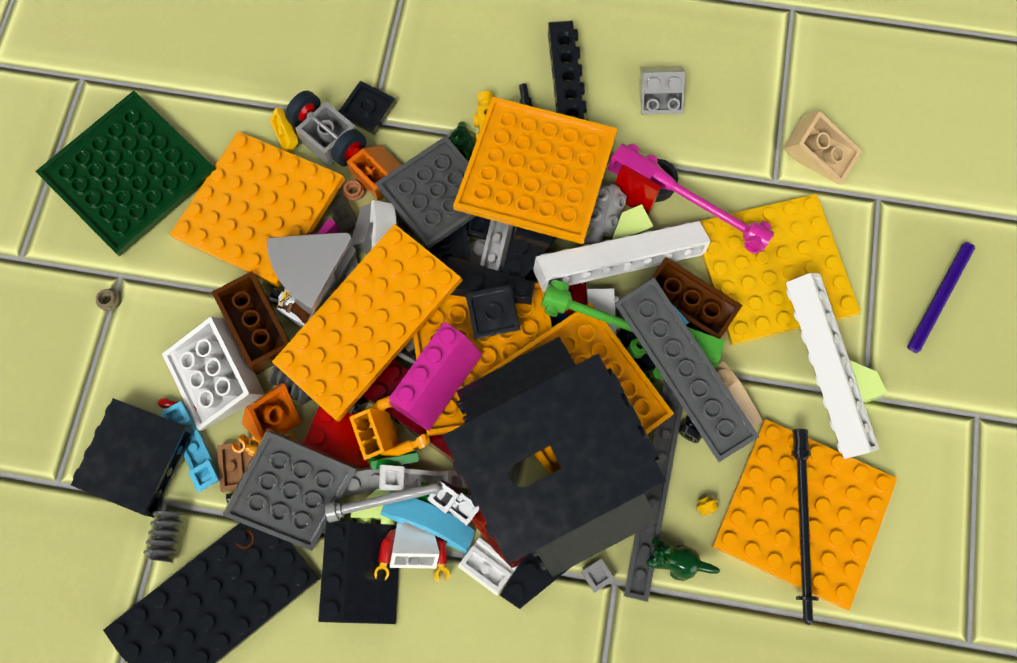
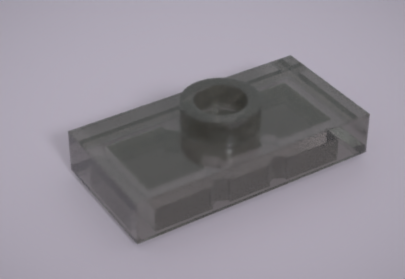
[327,189,358,233]

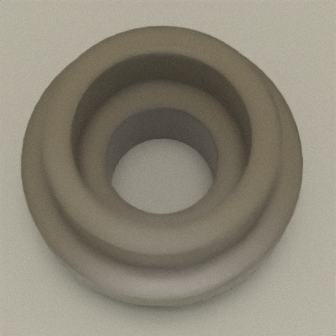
[96,289,119,311]

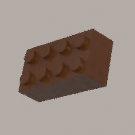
[212,271,290,375]

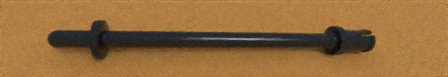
[791,429,819,625]

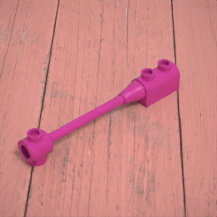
[608,143,774,254]

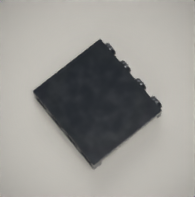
[71,398,195,518]

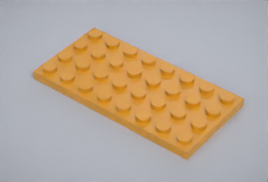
[272,224,463,422]

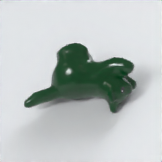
[646,537,720,581]

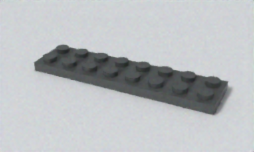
[614,278,759,462]

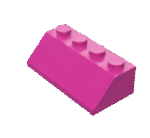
[388,322,482,431]

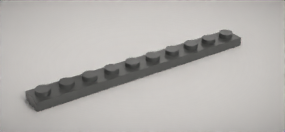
[623,380,683,602]

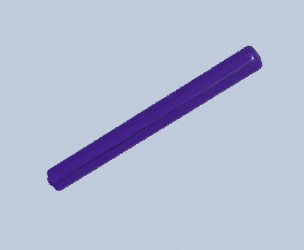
[907,242,975,353]

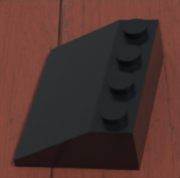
[318,521,399,624]

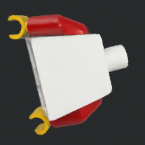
[374,521,450,582]

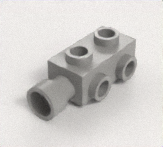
[584,184,627,245]

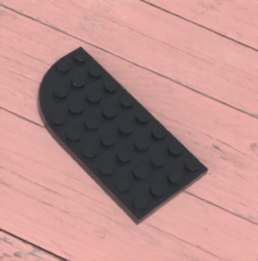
[103,523,320,663]

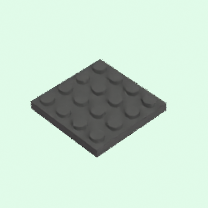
[375,136,476,250]
[223,428,356,551]

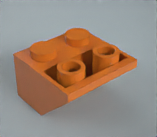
[347,145,401,201]

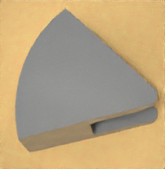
[267,233,356,315]

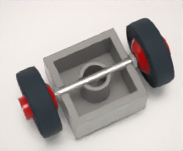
[285,90,366,167]

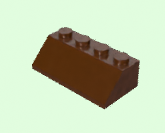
[650,257,743,339]

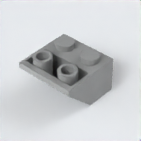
[639,66,685,115]
[350,204,408,254]

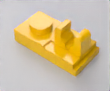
[270,107,298,154]

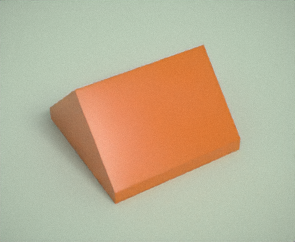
[242,383,302,443]

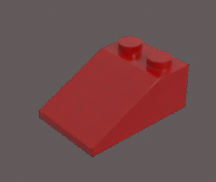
[304,405,370,468]

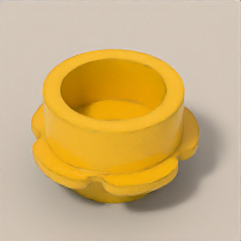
[696,496,719,516]

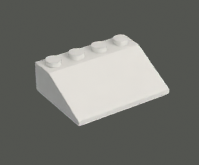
[162,317,265,431]

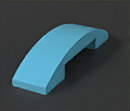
[160,401,220,493]
[380,492,475,554]

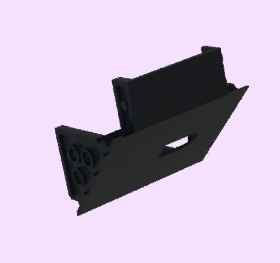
[442,337,666,577]

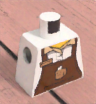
[270,288,313,328]

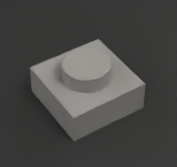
[581,559,615,593]

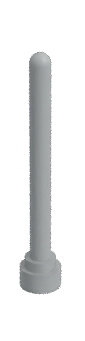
[325,483,441,523]

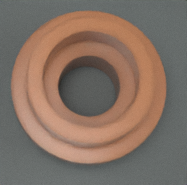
[343,180,364,201]

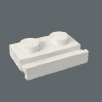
[458,537,518,596]

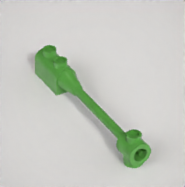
[540,280,725,369]

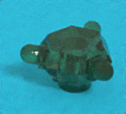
[447,122,477,161]

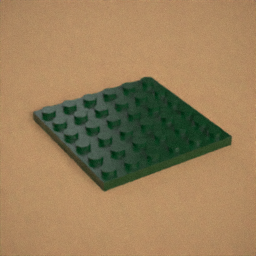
[35,90,216,257]

